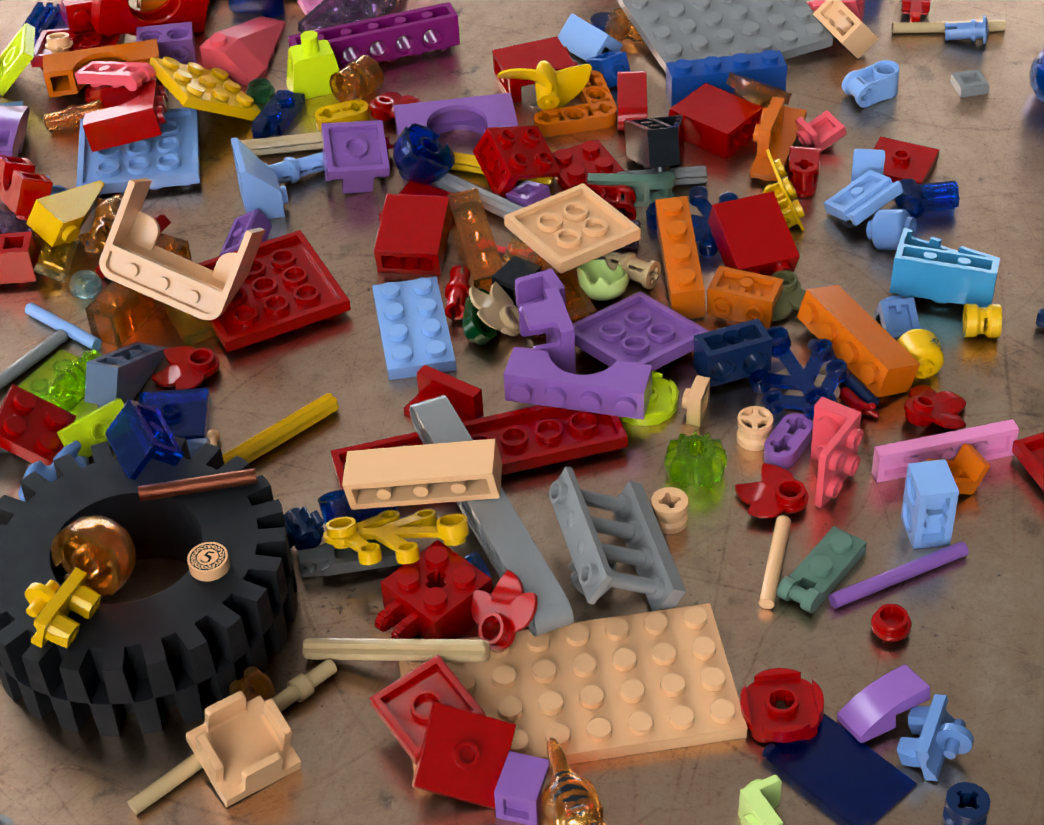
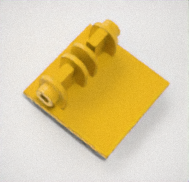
[763,149,806,232]

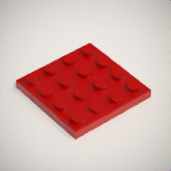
[197,230,351,353]

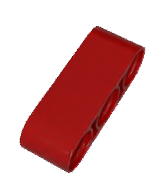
[617,71,648,131]

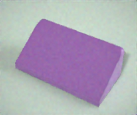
[219,208,272,256]

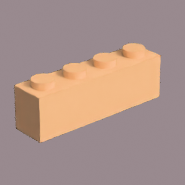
[342,439,502,510]

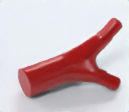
[839,387,880,419]

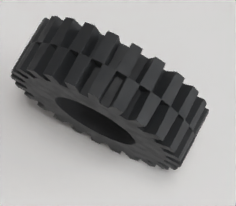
[0,436,297,737]

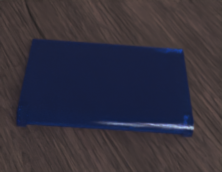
[762,713,917,825]

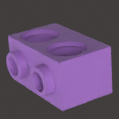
[136,21,197,64]

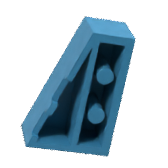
[889,228,1000,307]

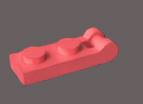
[74,61,155,91]

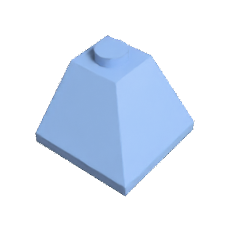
[230,137,289,220]

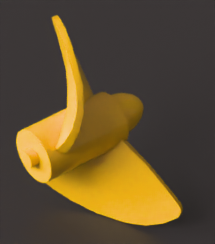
[497,60,592,110]

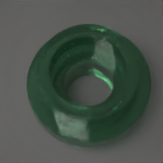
[246,78,275,104]

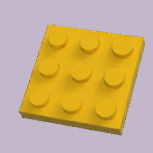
[149,57,262,122]

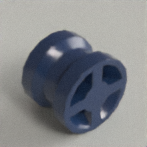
[942,782,991,825]

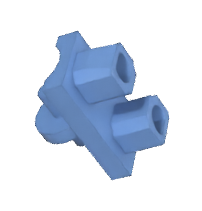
[897,694,974,781]

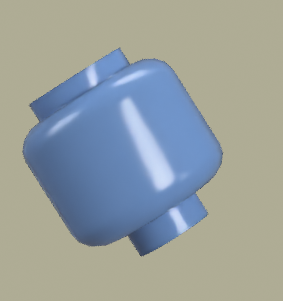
[866,209,917,251]

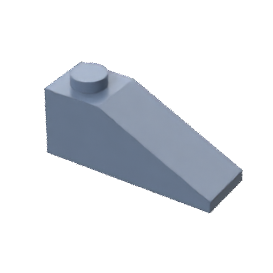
[84,342,167,409]

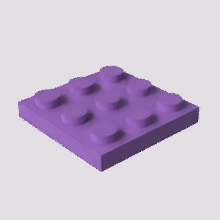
[573,291,709,371]

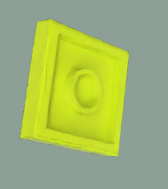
[0,23,35,96]

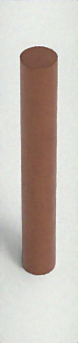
[138,468,257,502]

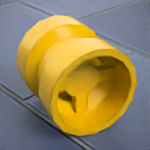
[962,303,1002,338]

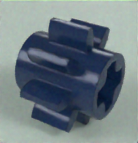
[284,506,325,553]

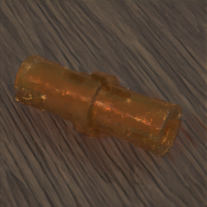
[43,99,105,132]

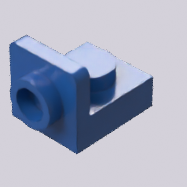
[586,51,631,88]

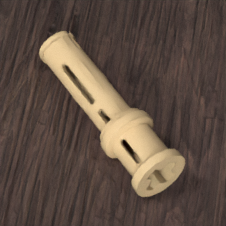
[594,251,661,289]

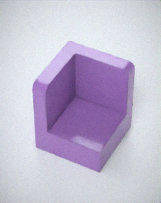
[515,268,566,309]
[494,751,550,825]

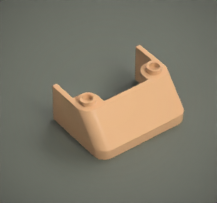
[99,178,265,321]

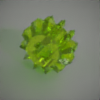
[664,430,727,492]

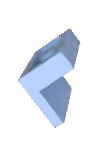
[557,13,623,61]

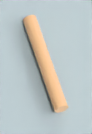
[759,515,791,609]

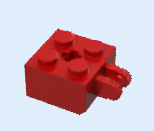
[374,540,493,639]

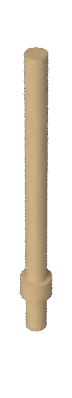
[127,658,337,815]

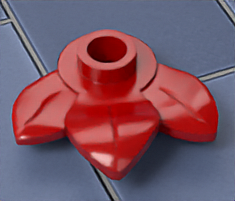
[369,92,423,121]
[152,346,220,392]
[904,385,966,429]
[735,463,809,518]
[471,570,538,651]

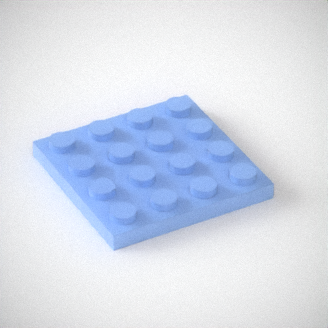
[76,107,200,196]

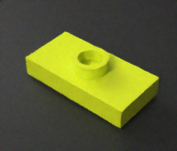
[56,398,137,458]

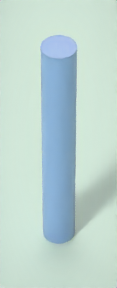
[25,302,102,351]

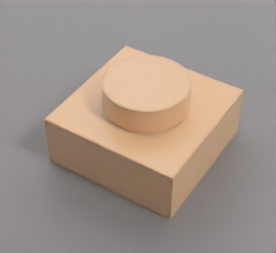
[682,375,710,427]

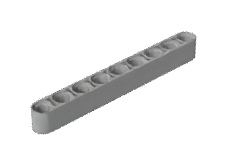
[410,395,574,637]

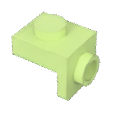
[738,774,783,825]

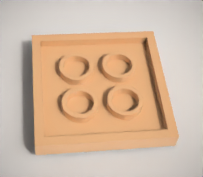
[504,183,641,274]

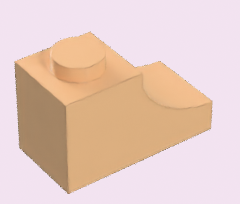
[813,0,879,59]

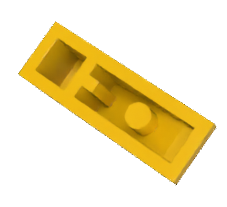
[26,180,105,247]

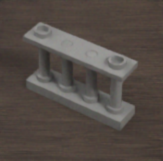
[548,466,686,611]

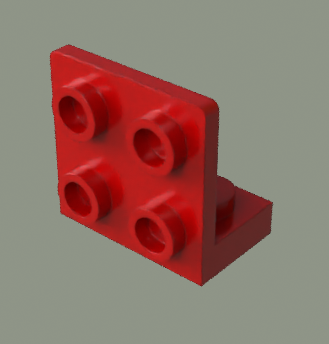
[473,125,561,199]

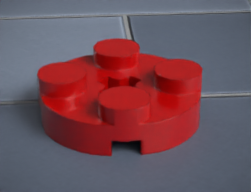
[740,668,824,743]

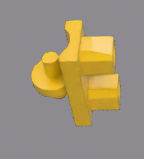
[25,567,102,648]

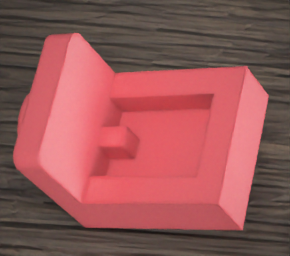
[795,110,847,152]

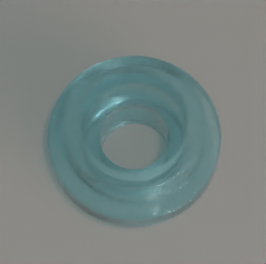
[69,270,102,299]

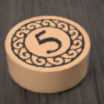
[187,542,230,582]

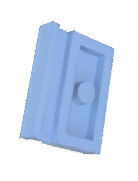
[824,170,903,226]

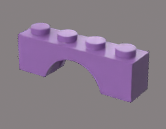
[504,347,652,420]

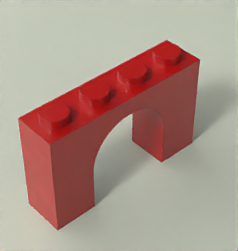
[90,0,208,36]
[82,76,169,152]

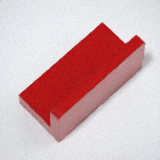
[403,365,484,422]

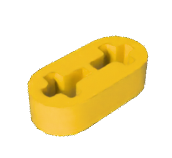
[315,99,370,132]

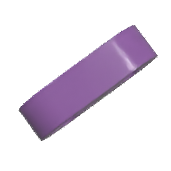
[763,413,813,469]

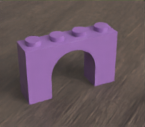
[394,93,519,170]

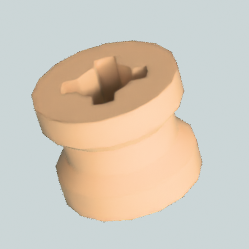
[736,406,774,451]
[651,487,688,534]

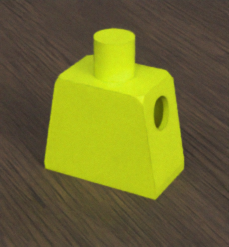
[286,30,346,102]

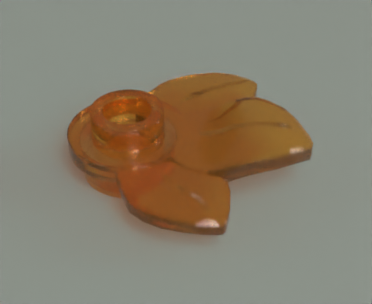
[605,8,645,43]

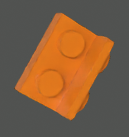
[706,266,784,328]

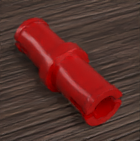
[445,265,471,320]

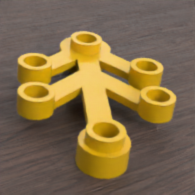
[323,509,469,565]

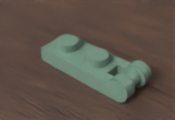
[587,171,675,207]
[776,526,867,614]

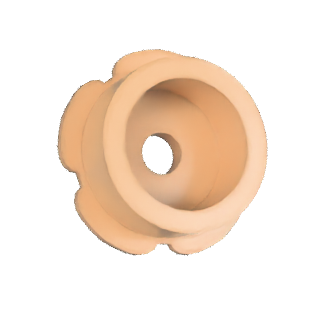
[45,32,73,54]

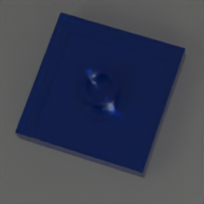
[134,388,210,444]

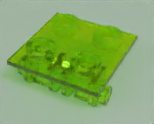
[18,349,101,412]

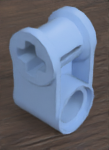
[841,60,899,108]

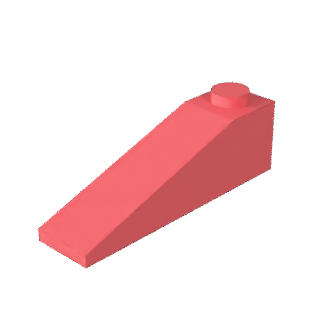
[200,16,286,87]

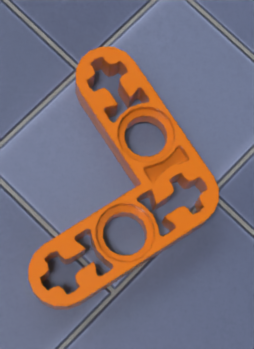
[534,70,617,137]

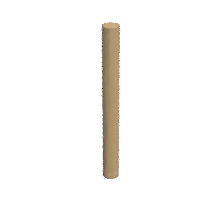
[891,20,1006,34]

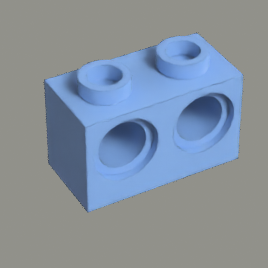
[901,459,959,549]

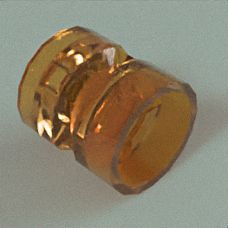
[330,55,384,103]

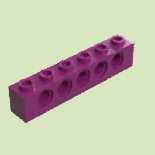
[288,2,460,72]

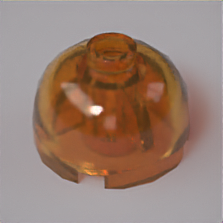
[51,515,136,598]

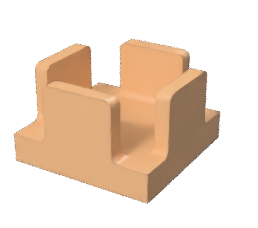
[186,691,301,808]

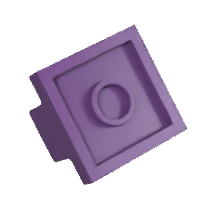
[321,120,390,193]
[518,287,576,374]

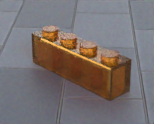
[85,233,192,347]

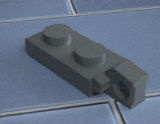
[298,539,403,577]

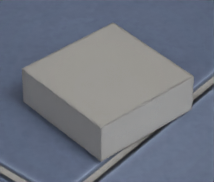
[950,69,989,98]

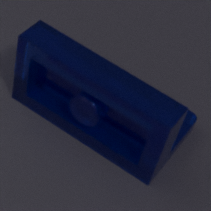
[105,399,184,480]

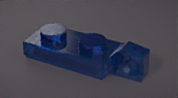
[251,90,305,139]

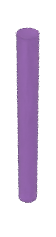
[829,541,969,609]

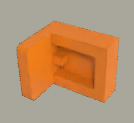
[926,444,990,495]

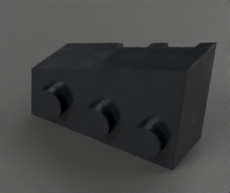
[624,114,685,172]

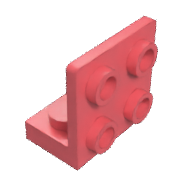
[810,397,864,509]

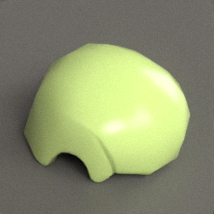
[577,259,629,301]

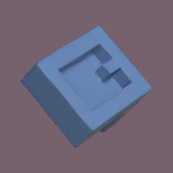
[874,296,920,341]

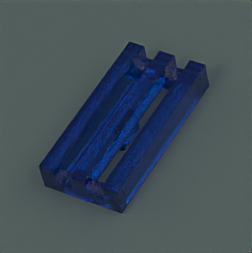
[20,2,61,40]

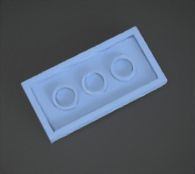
[372,276,456,380]

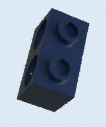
[693,318,773,387]

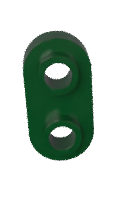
[462,288,497,345]

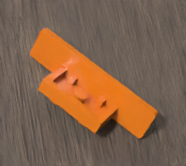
[750,96,807,182]

